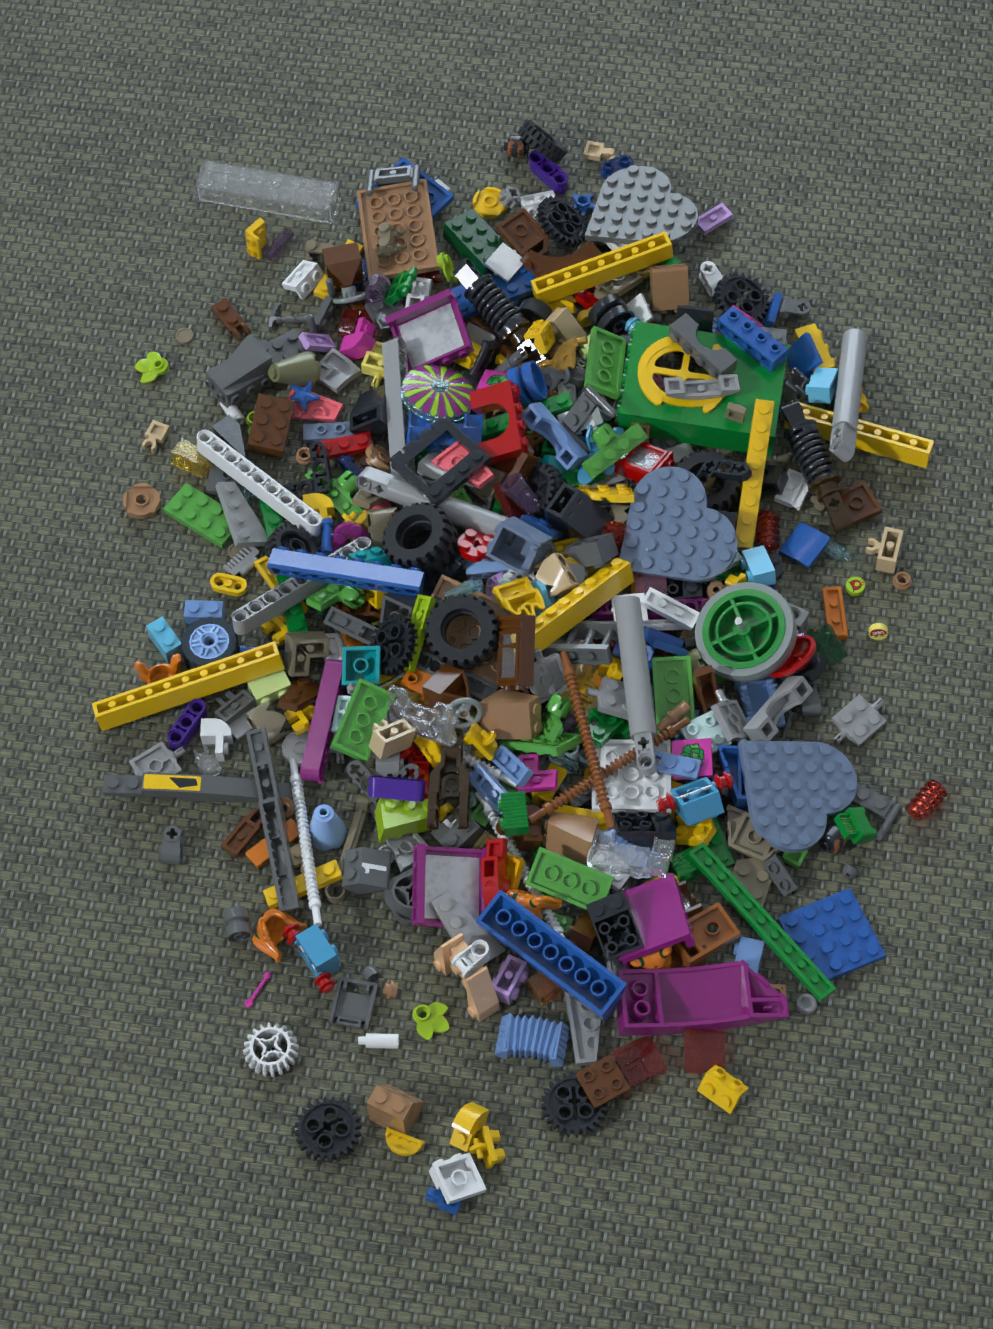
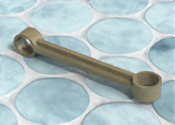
[325,793,372,904]

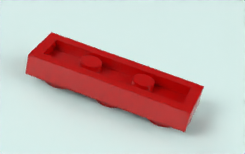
[317,432,373,459]

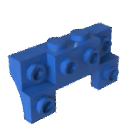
[407,412,483,453]

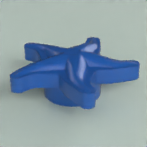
[570,193,596,218]
[290,381,320,412]

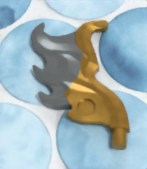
[518,336,588,393]

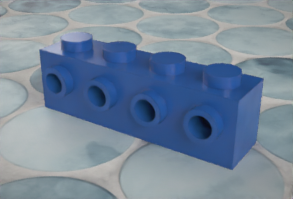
[716,306,788,373]

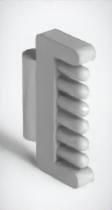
[223,546,259,577]

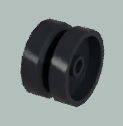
[588,293,635,336]

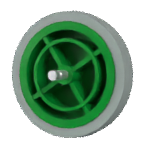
[695,582,797,682]

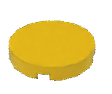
[473,187,507,219]

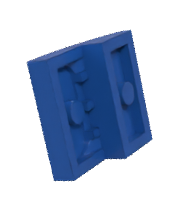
[787,332,823,379]
[778,522,831,569]
[644,626,688,656]

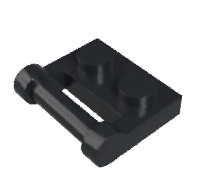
[468,340,504,377]
[780,654,829,683]

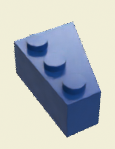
[717,745,748,810]

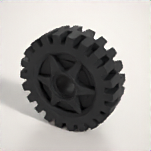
[517,120,568,164]
[512,462,564,518]
[265,524,321,557]

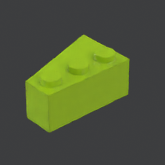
[375,798,429,843]

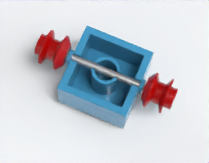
[656,771,734,826]
[282,923,340,994]

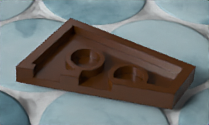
[278,678,320,712]

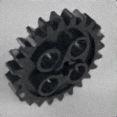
[536,196,587,248]
[713,272,771,322]
[369,613,419,677]
[541,1071,608,1138]
[294,1096,362,1163]

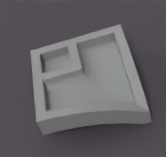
[318,348,363,394]

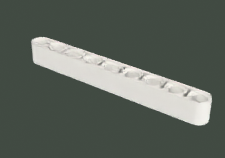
[197,430,322,537]

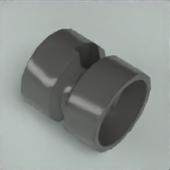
[223,906,253,943]

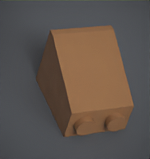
[649,263,689,314]
[479,689,543,739]
[543,812,598,865]
[366,1084,425,1135]

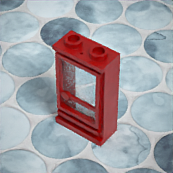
[613,442,675,482]

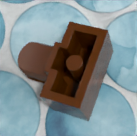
[496,805,543,852]

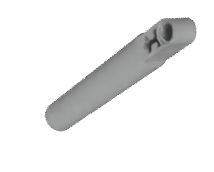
[830,329,867,462]
[355,467,516,545]
[614,596,657,776]

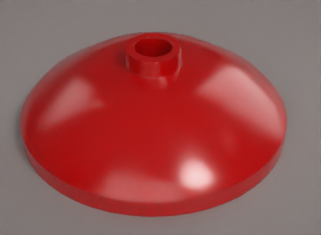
[769,635,816,678]

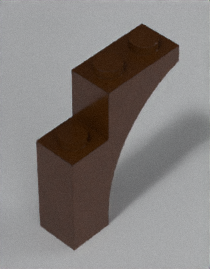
[520,240,602,278]
[692,665,737,746]

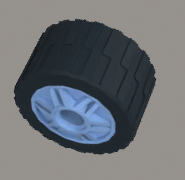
[181,617,240,670]

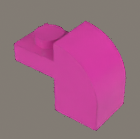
[339,317,376,361]

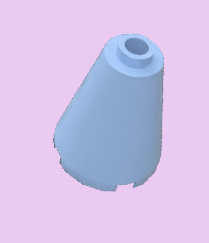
[308,804,347,852]

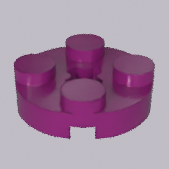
[331,522,369,552]

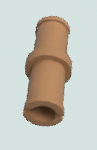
[656,700,692,732]

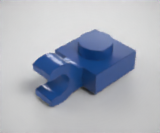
[425,1187,463,1216]

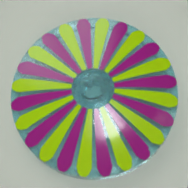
[401,365,474,422]

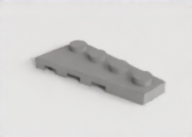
[215,482,267,547]
[370,803,428,873]
[430,892,506,961]
[564,991,601,1067]

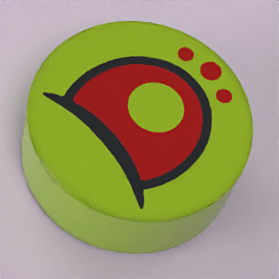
[846,577,865,596]

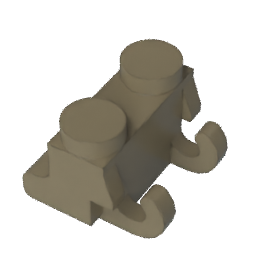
[377,222,403,258]
[305,237,335,261]

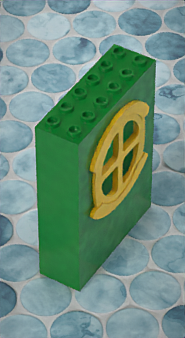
[615,321,789,457]

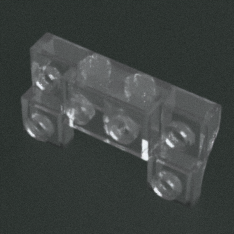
[387,685,458,747]
[586,829,675,879]

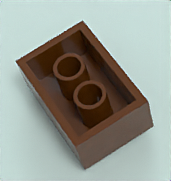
[247,393,295,459]

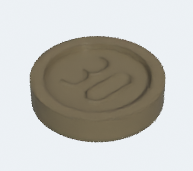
[175,328,194,345]
[228,543,247,560]

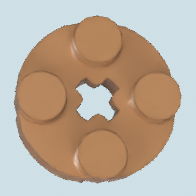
[365,444,391,474]
[123,483,161,519]

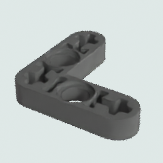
[347,759,420,806]

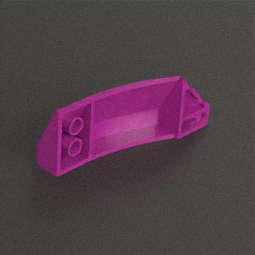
[617,959,789,1036]

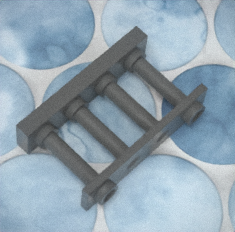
[541,621,618,665]

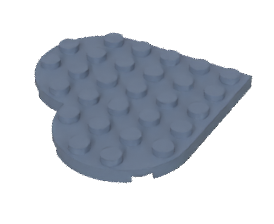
[620,467,738,582]
[738,741,857,853]

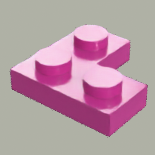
[517,754,558,793]

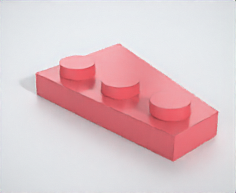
[287,389,344,423]
[431,441,495,489]

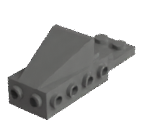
[205,328,316,408]

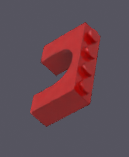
[469,380,529,466]

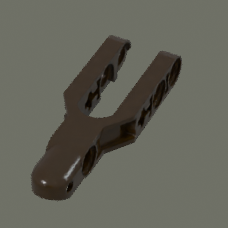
[427,726,471,830]

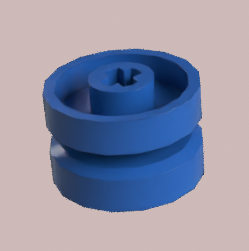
[507,360,548,407]

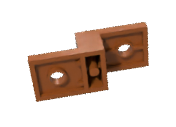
[635,902,741,969]

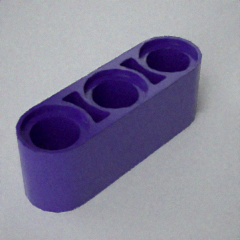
[529,150,568,195]
[167,699,208,751]
[368,775,426,801]

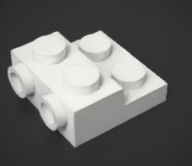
[429,1153,487,1205]

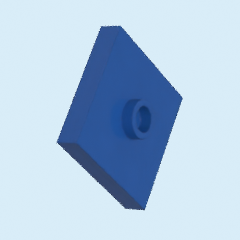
[520,515,564,540]

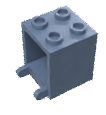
[486,516,553,577]

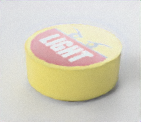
[869,623,888,640]

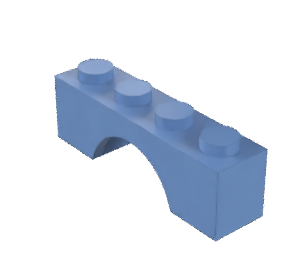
[522,402,589,470]

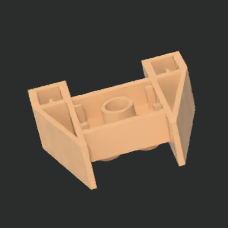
[433,933,500,1023]

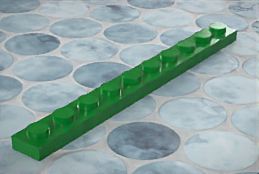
[414,391,573,465]
[258,498,308,633]
[687,842,836,1002]

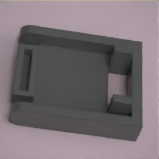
[329,977,379,1030]

